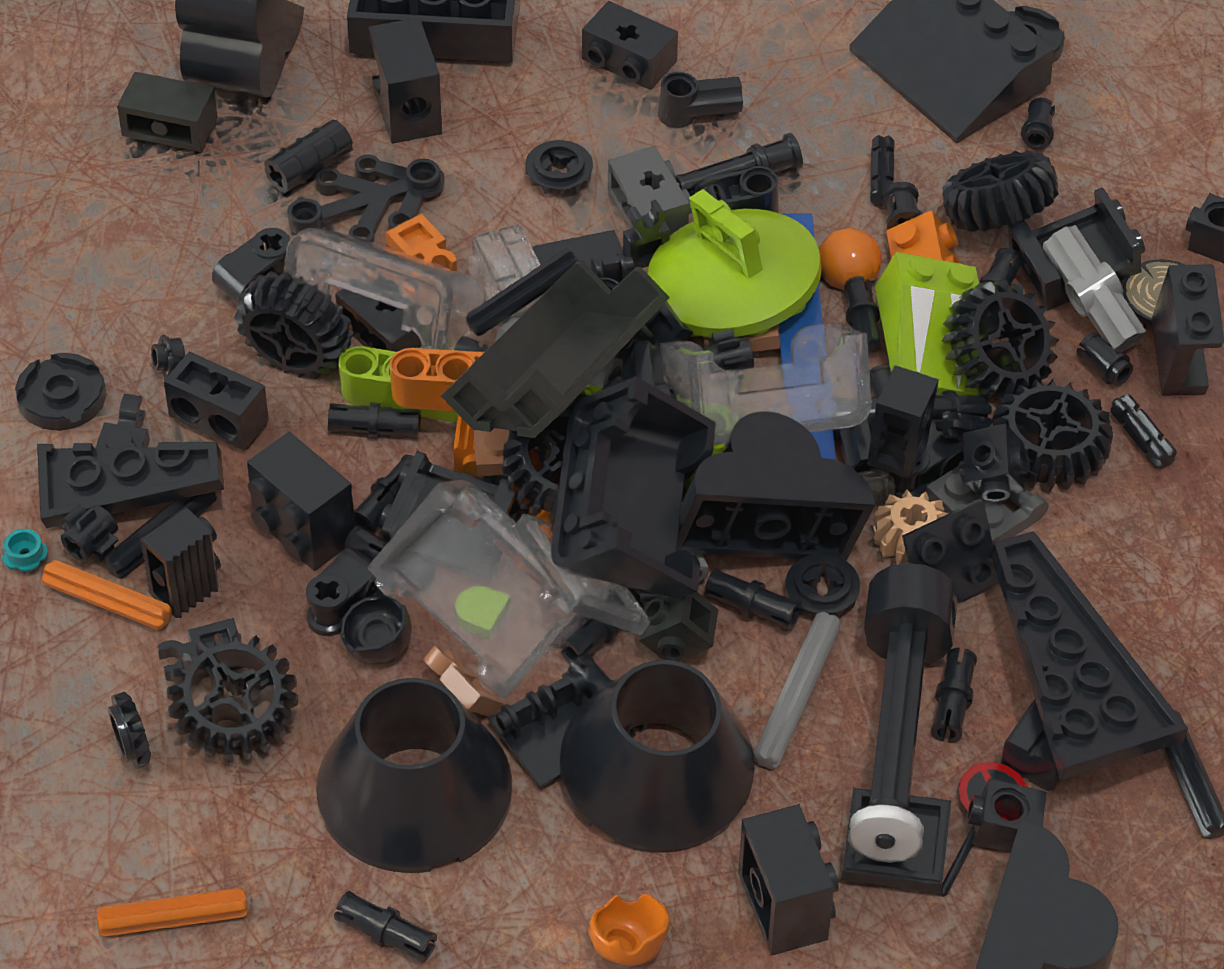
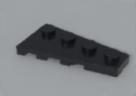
[37,442,224,529]

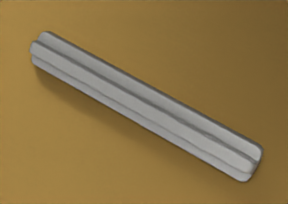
[754,612,840,769]

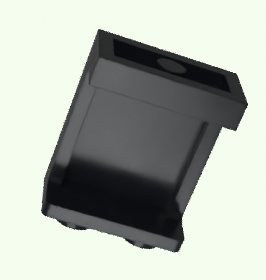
[1008,187,1145,311]
[1152,264,1224,396]
[379,451,523,583]

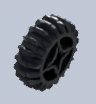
[942,150,1059,232]
[234,271,354,379]
[941,280,1059,401]
[990,378,1113,491]
[501,402,578,523]
[167,631,298,762]

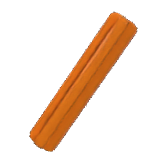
[42,560,172,630]
[97,888,248,937]

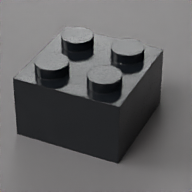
[247,431,355,571]
[738,804,839,956]

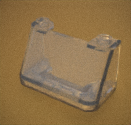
[284,228,486,350]
[660,323,872,444]
[367,480,599,698]

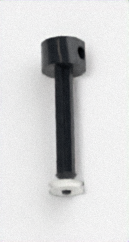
[848,563,957,863]

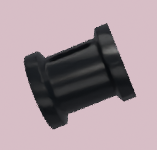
[881,182,923,230]

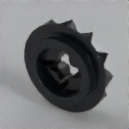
[525,140,593,196]
[785,554,860,618]
[108,692,151,769]

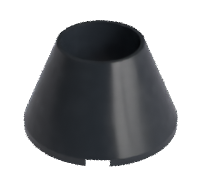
[560,660,755,853]
[316,678,512,873]

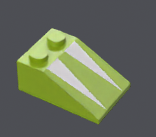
[875,252,979,396]

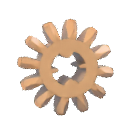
[873,489,949,565]

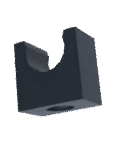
[368,17,442,144]

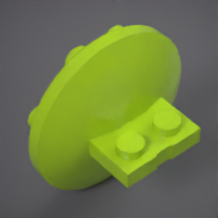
[647,189,822,338]

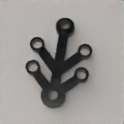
[287,155,445,253]

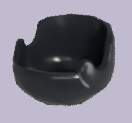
[341,594,412,664]

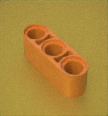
[390,348,484,411]

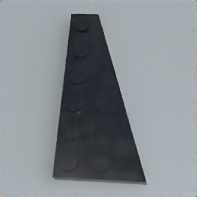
[991,531,1188,781]

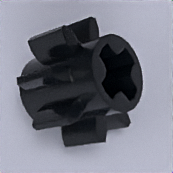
[701,329,754,388]
[60,504,118,563]

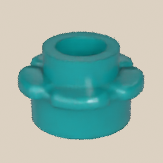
[2,529,48,572]

